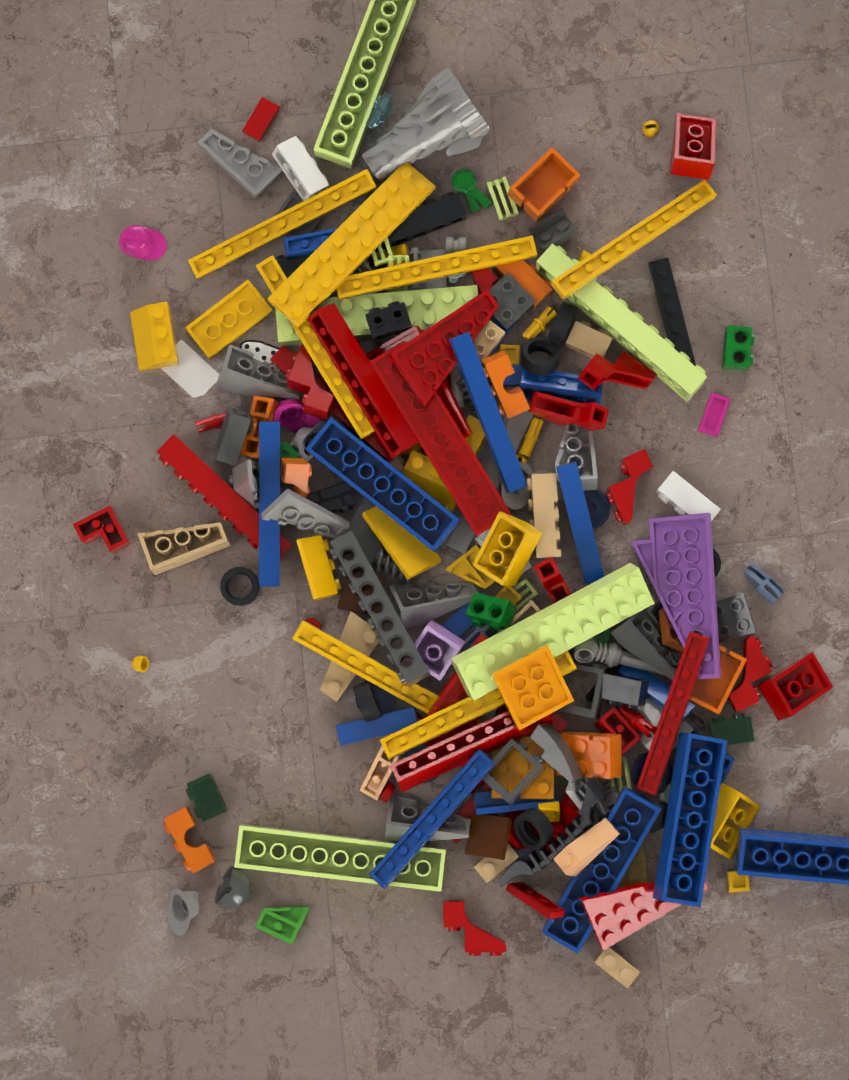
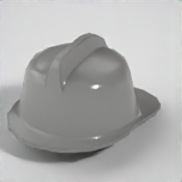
[290,420,328,461]
[500,462,533,510]
[167,889,199,936]

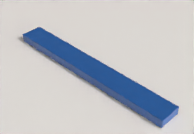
[449,332,528,493]
[259,422,280,586]
[369,749,496,889]

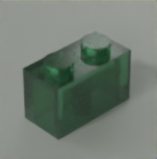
[707,713,755,745]
[186,773,228,822]

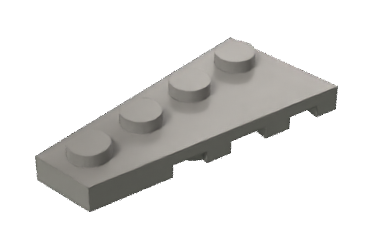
[198,129,283,199]
[261,489,351,539]

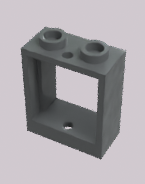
[214,406,251,466]
[556,660,608,720]
[482,738,546,806]

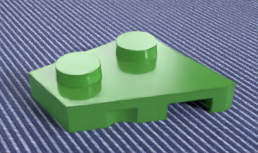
[255,907,309,945]

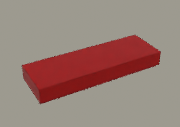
[506,881,565,919]

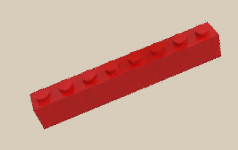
[307,303,419,458]
[157,434,293,560]
[390,711,553,792]

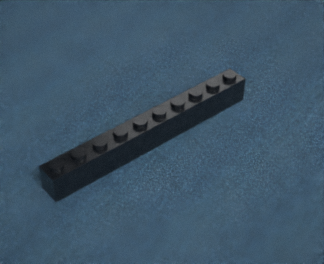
[275,192,467,278]

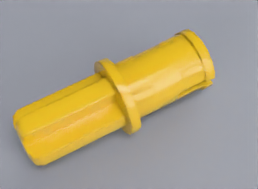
[522,306,557,341]
[518,418,543,458]

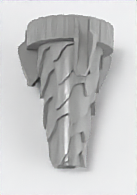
[362,66,491,180]

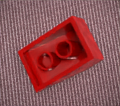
[670,113,716,180]
[757,652,833,721]

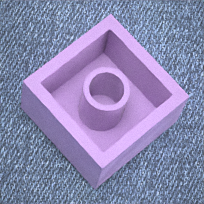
[406,620,466,681]

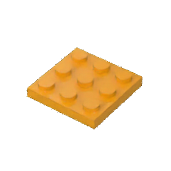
[491,645,574,730]
[492,736,555,800]

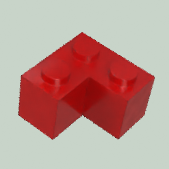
[73,506,131,553]
[594,707,642,756]

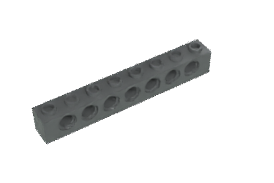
[329,530,430,687]

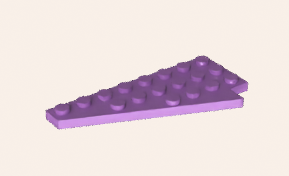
[632,513,721,679]

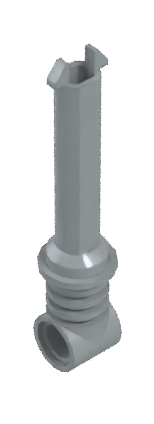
[574,637,664,675]

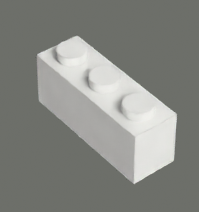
[272,136,329,201]
[656,471,721,521]

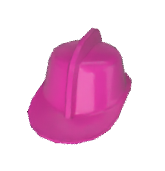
[119,225,167,261]
[273,398,320,433]

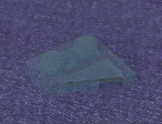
[365,91,393,129]

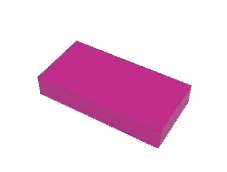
[698,392,731,437]

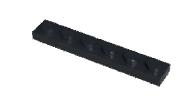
[648,258,696,366]

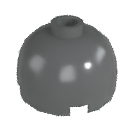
[214,866,253,909]

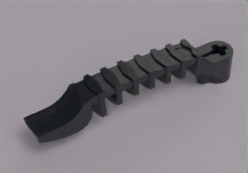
[499,776,608,887]

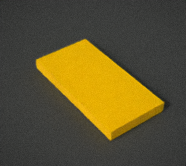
[185,279,273,360]
[362,506,441,580]

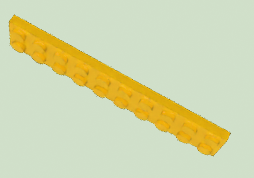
[268,162,435,327]

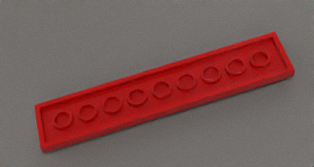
[370,340,512,537]

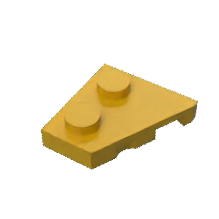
[446,544,496,589]

